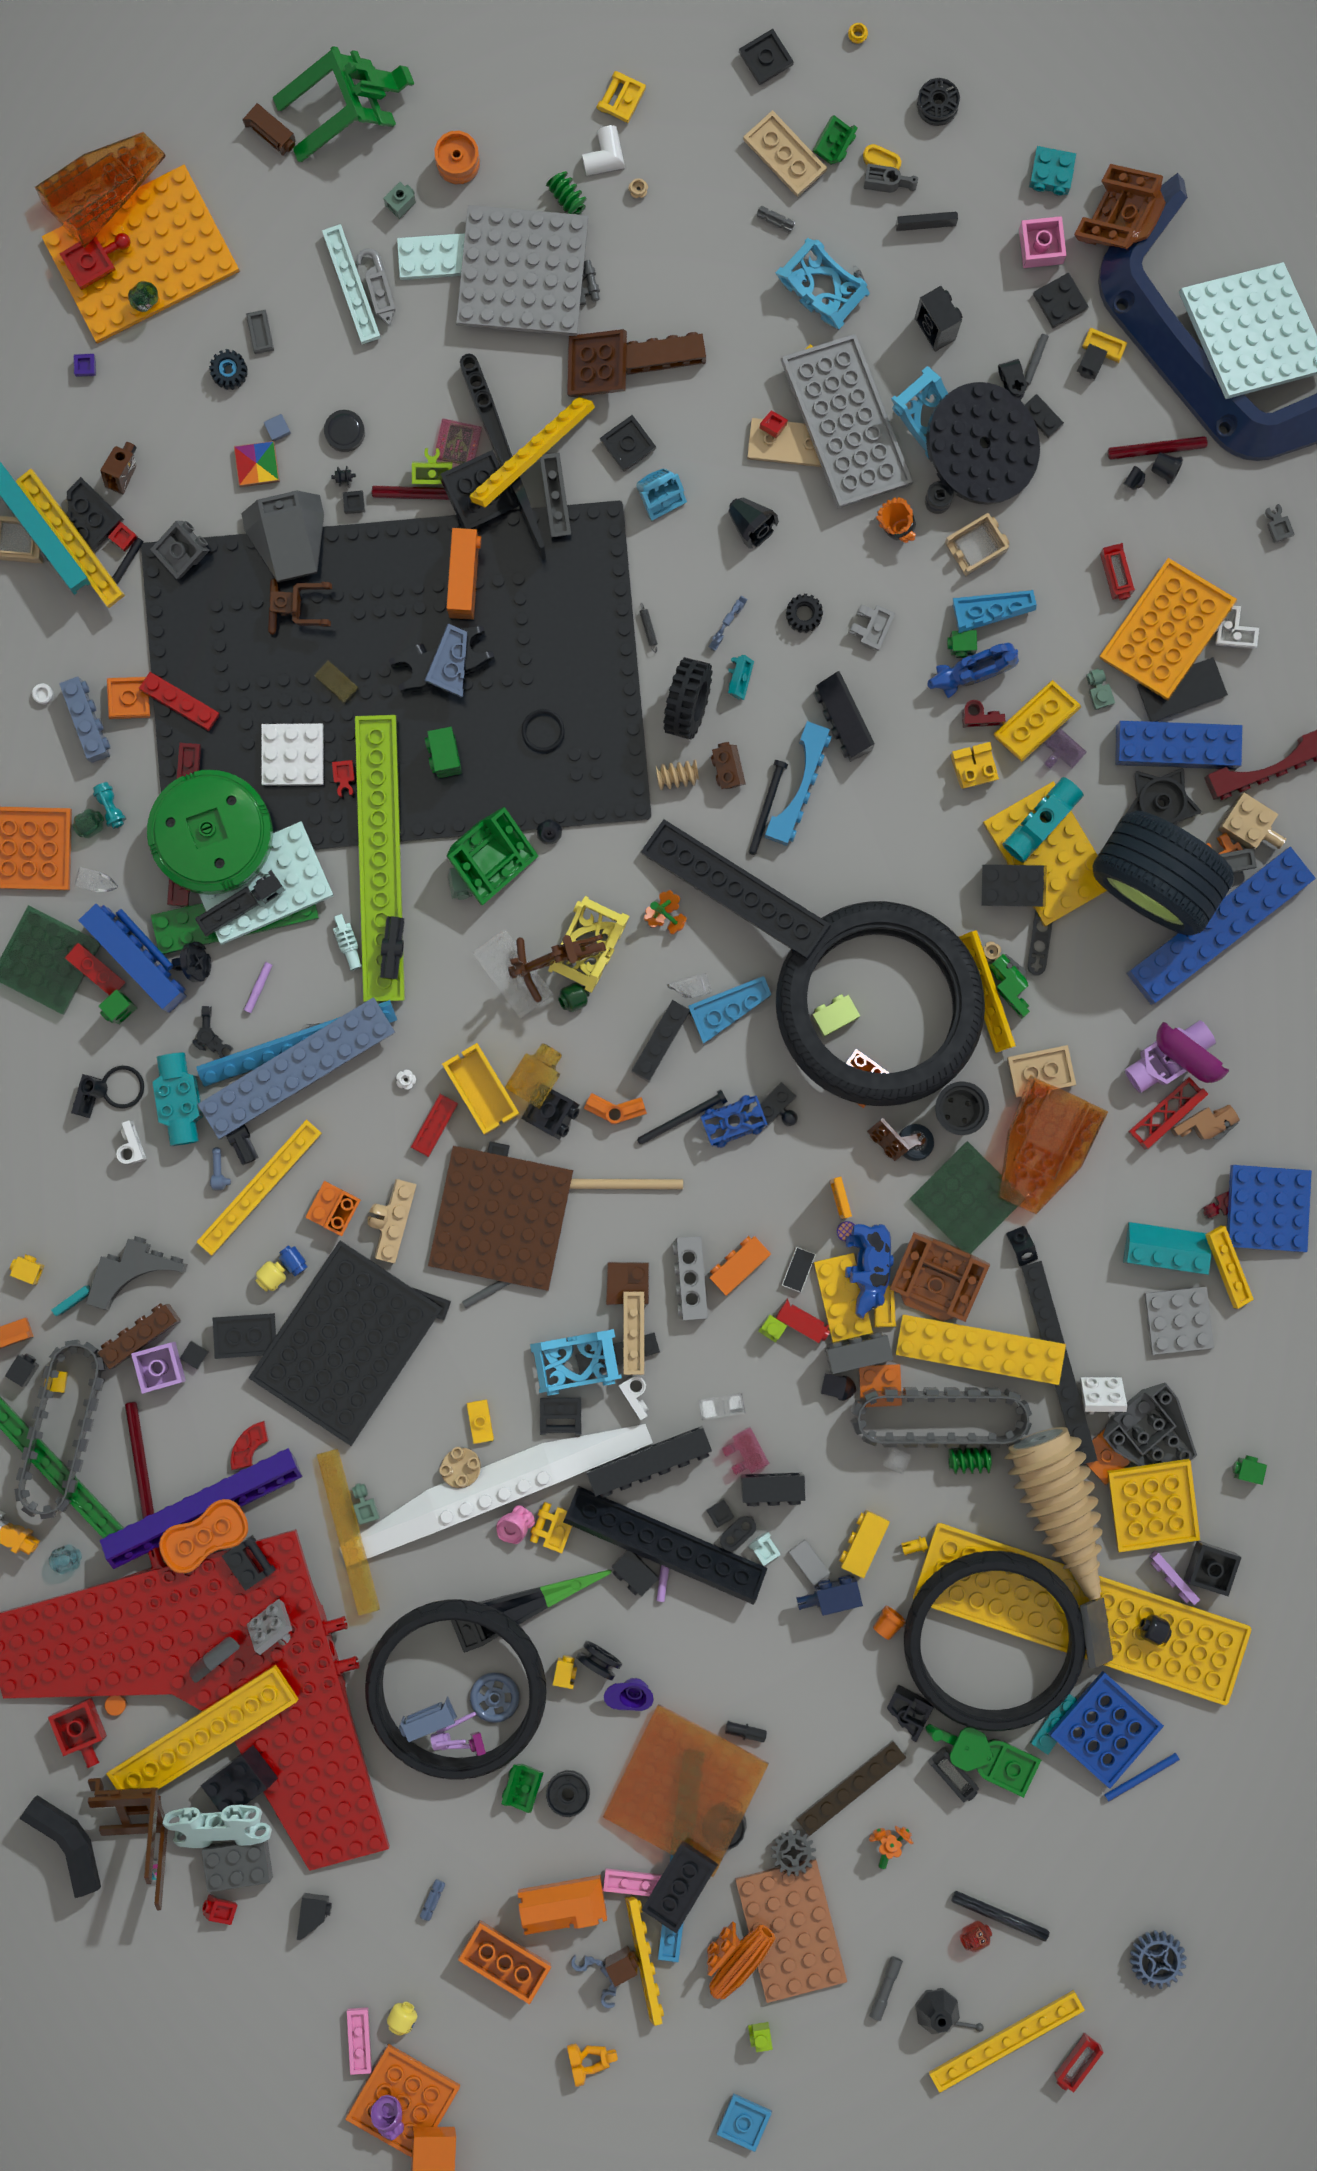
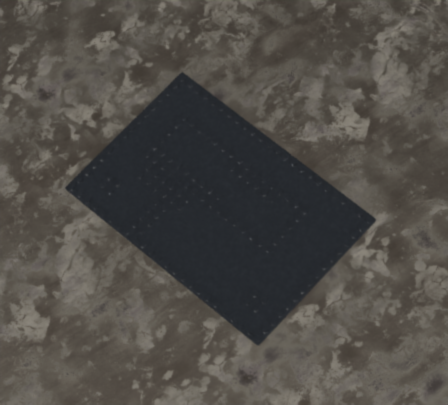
[141,500,651,849]

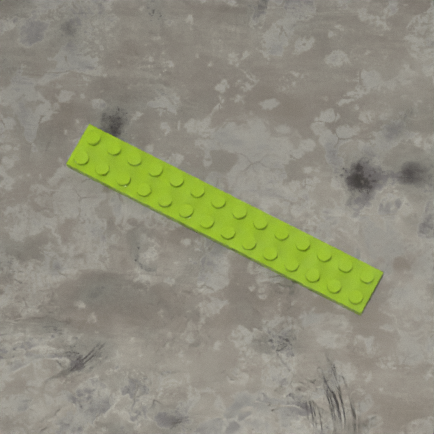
[355,715,405,1002]

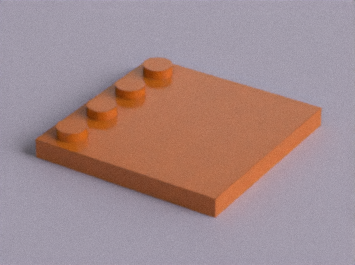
[0,807,72,890]
[345,2044,460,2158]

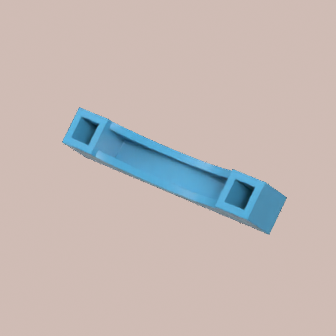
[764,721,832,846]

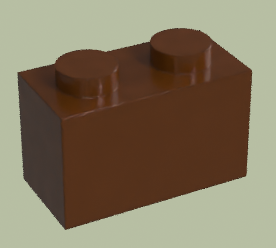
[605,1946,639,1987]

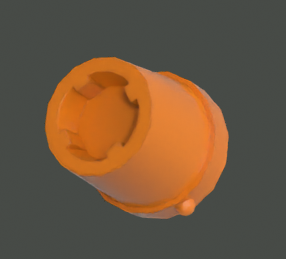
[873,1605,906,1640]

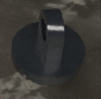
[171,941,212,982]

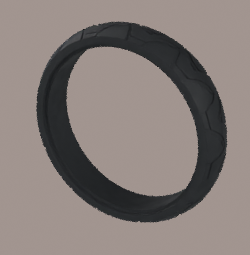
[904,1551,1086,1731]
[365,1599,547,1780]

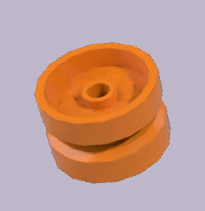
[434,131,480,184]

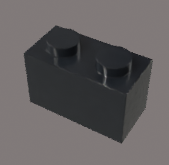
[612,1550,659,1597]

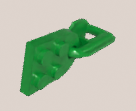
[925,1724,1042,1798]

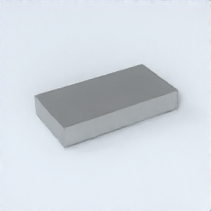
[788,1539,830,1585]

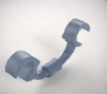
[708,596,748,651]
[571,1954,617,2008]

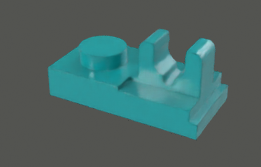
[728,655,754,700]

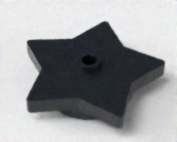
[1126,768,1201,825]

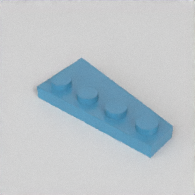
[953,590,1037,633]
[688,976,772,1044]

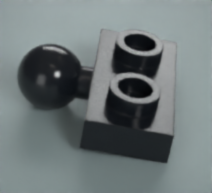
[759,1082,798,1126]

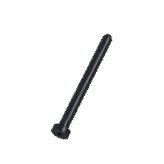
[749,760,788,855]
[637,1090,728,1144]

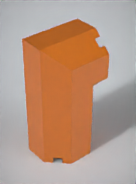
[518,1875,608,1935]

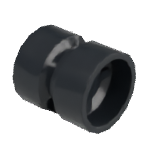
[925,481,954,514]

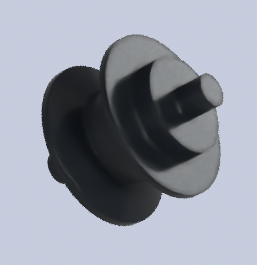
[331,466,356,487]

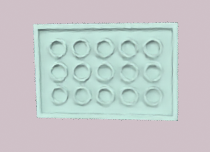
[199,822,334,945]

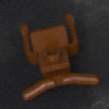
[268,578,332,634]

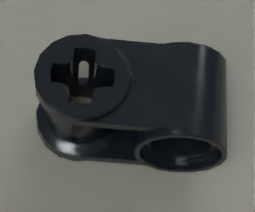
[998,359,1027,400]

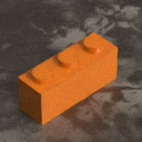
[709,1236,771,1296]

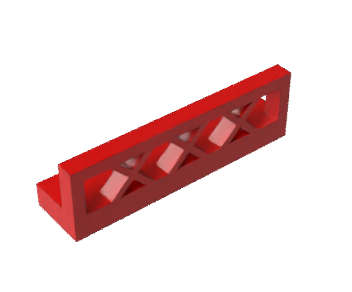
[1128,1077,1208,1149]

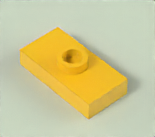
[467,1399,494,1444]

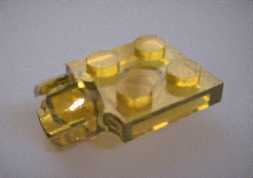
[505,1043,562,1109]

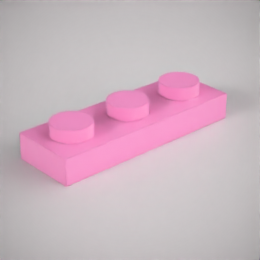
[603,1868,662,1896]
[347,2008,372,2075]

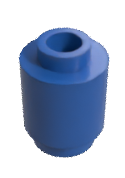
[278,1245,308,1277]

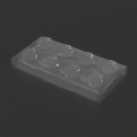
[472,929,553,1019]

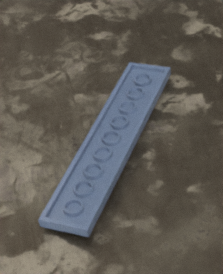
[198,997,396,1139]

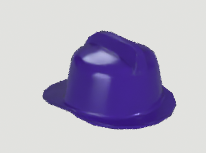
[604,1678,654,1711]

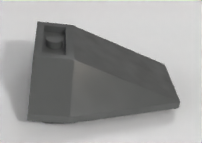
[241,490,324,583]
[1103,1382,1197,1466]

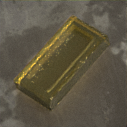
[314,661,359,703]

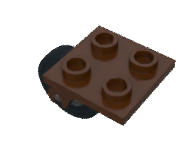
[867,1118,934,1161]

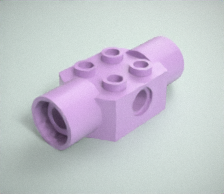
[1125,1020,1216,1093]

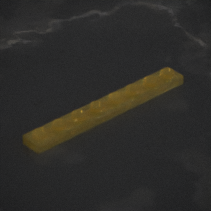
[317,1449,380,1616]

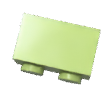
[812,994,860,1037]

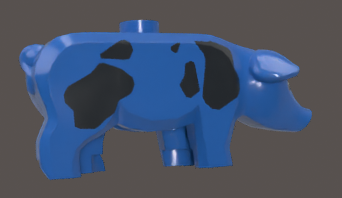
[927,643,1019,698]
[845,1224,894,1319]

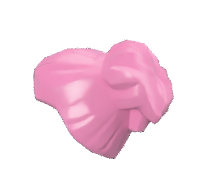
[496,1505,535,1544]

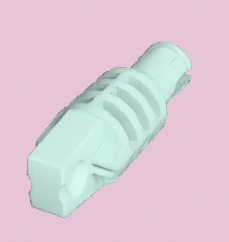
[333,914,362,971]

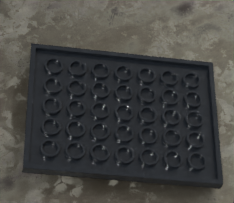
[249,1240,443,1446]

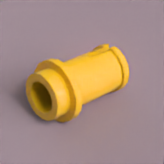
[901,1536,928,1556]

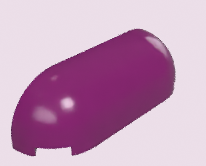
[1156,1022,1229,1083]

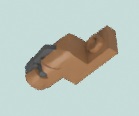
[1170,1105,1240,1140]

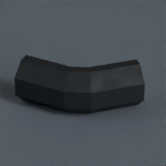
[20,1795,101,1898]

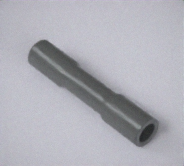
[869,1956,903,2021]

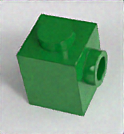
[947,630,977,658]
[1233,1455,1267,1485]

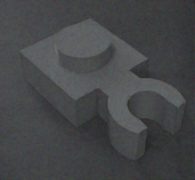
[1265,504,1295,543]

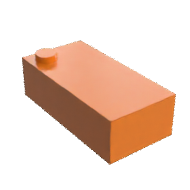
[447,528,481,620]
[458,1920,551,2005]
[411,2127,456,2171]

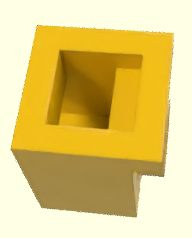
[553,1655,577,1689]

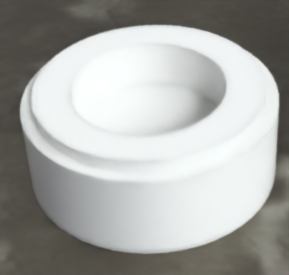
[32,683,54,705]

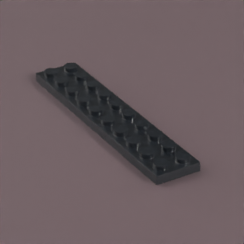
[641,819,831,960]
[563,1486,768,1605]

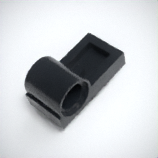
[71,1074,108,1118]

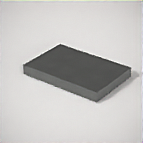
[1080,1598,1113,1668]

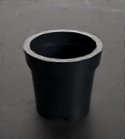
[935,1081,989,1135]

